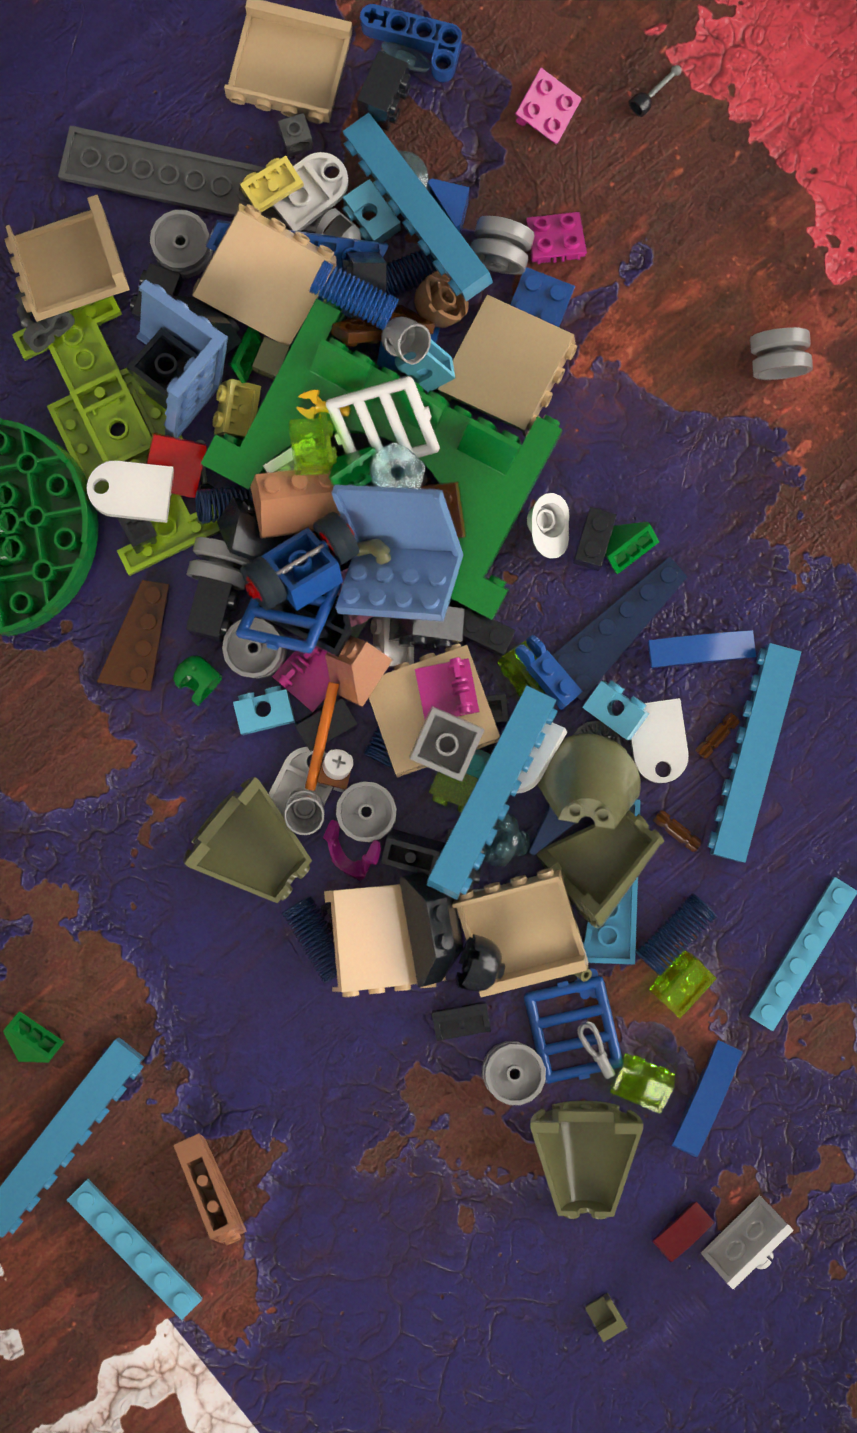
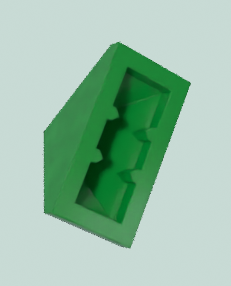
[228,326,263,383]
[329,447,385,487]
[605,522,659,574]
[3,1011,64,1063]

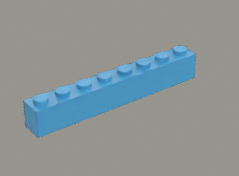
[343,112,493,302]
[707,643,801,863]
[427,686,558,900]
[0,1037,145,1238]

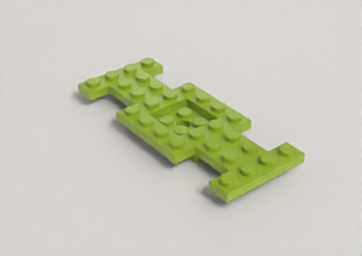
[12,296,221,576]

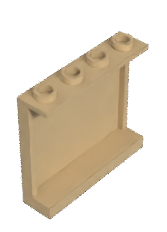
[224,0,353,124]
[4,195,130,322]
[192,203,336,347]
[438,295,577,437]
[369,644,500,778]
[452,868,589,997]
[324,884,446,997]

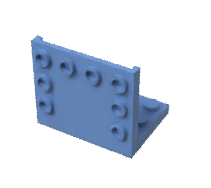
[137,279,228,438]
[331,485,464,621]

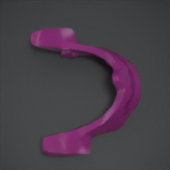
[323,820,381,881]

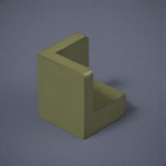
[252,337,289,380]
[585,1293,627,1342]

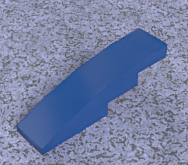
[648,630,756,668]
[671,1040,743,1157]

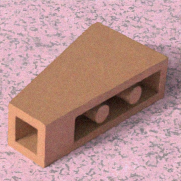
[173,1133,247,1245]

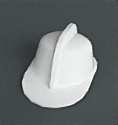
[527,493,569,559]

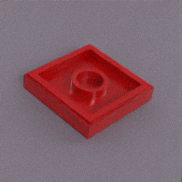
[146,433,207,498]

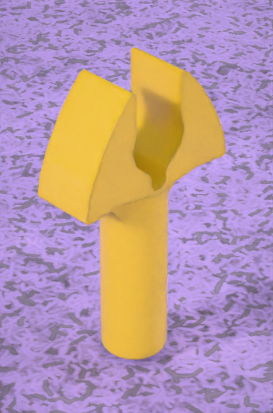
[296,390,350,421]

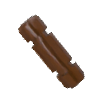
[695,713,740,759]
[653,810,702,852]

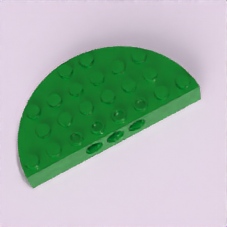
[0,418,98,636]

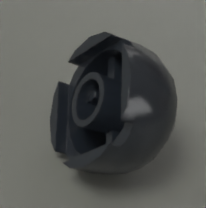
[456,934,505,992]

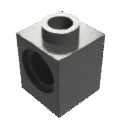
[278,113,313,157]

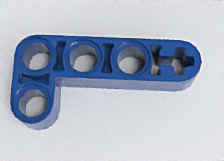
[360,4,462,82]

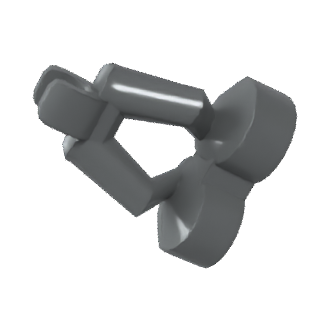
[15,291,75,353]

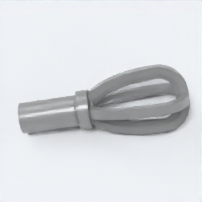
[577,1022,615,1079]

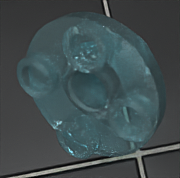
[370,443,425,489]
[483,813,530,867]

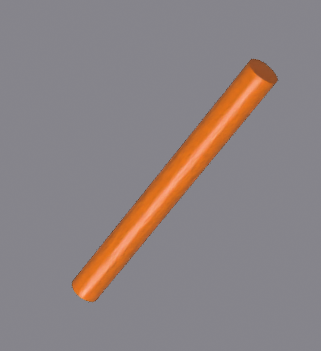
[305,682,339,791]

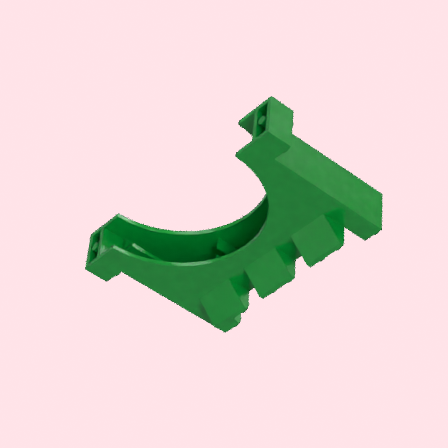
[200,298,562,620]

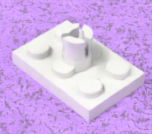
[701,1195,793,1289]

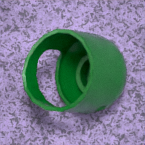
[173,655,223,707]

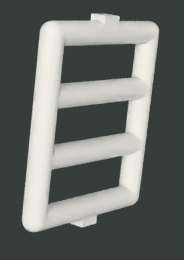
[326,377,440,467]

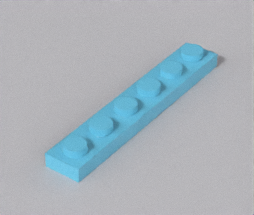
[748,877,857,1031]
[67,1179,203,1320]

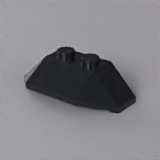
[260,593,352,657]
[399,872,464,987]

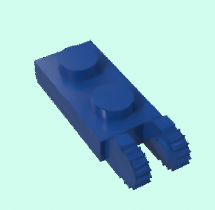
[515,635,583,710]

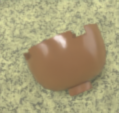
[414,271,469,328]

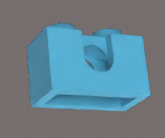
[342,179,401,243]
[395,340,455,392]
[582,680,650,740]
[233,686,295,735]

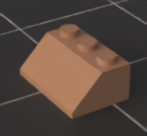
[250,465,341,538]
[325,636,392,707]

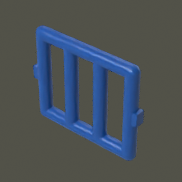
[236,582,343,653]
[524,976,623,1084]

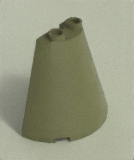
[537,734,641,829]
[183,777,312,903]
[536,810,664,928]
[530,1101,643,1219]

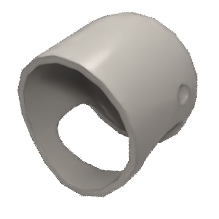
[315,209,362,240]
[381,317,431,365]
[284,790,324,835]

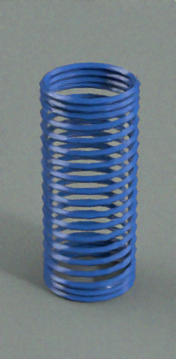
[309,260,399,330]

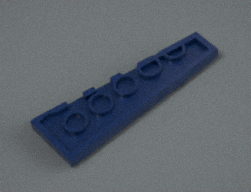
[552,557,687,702]

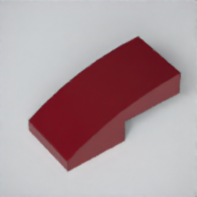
[652,1202,715,1262]

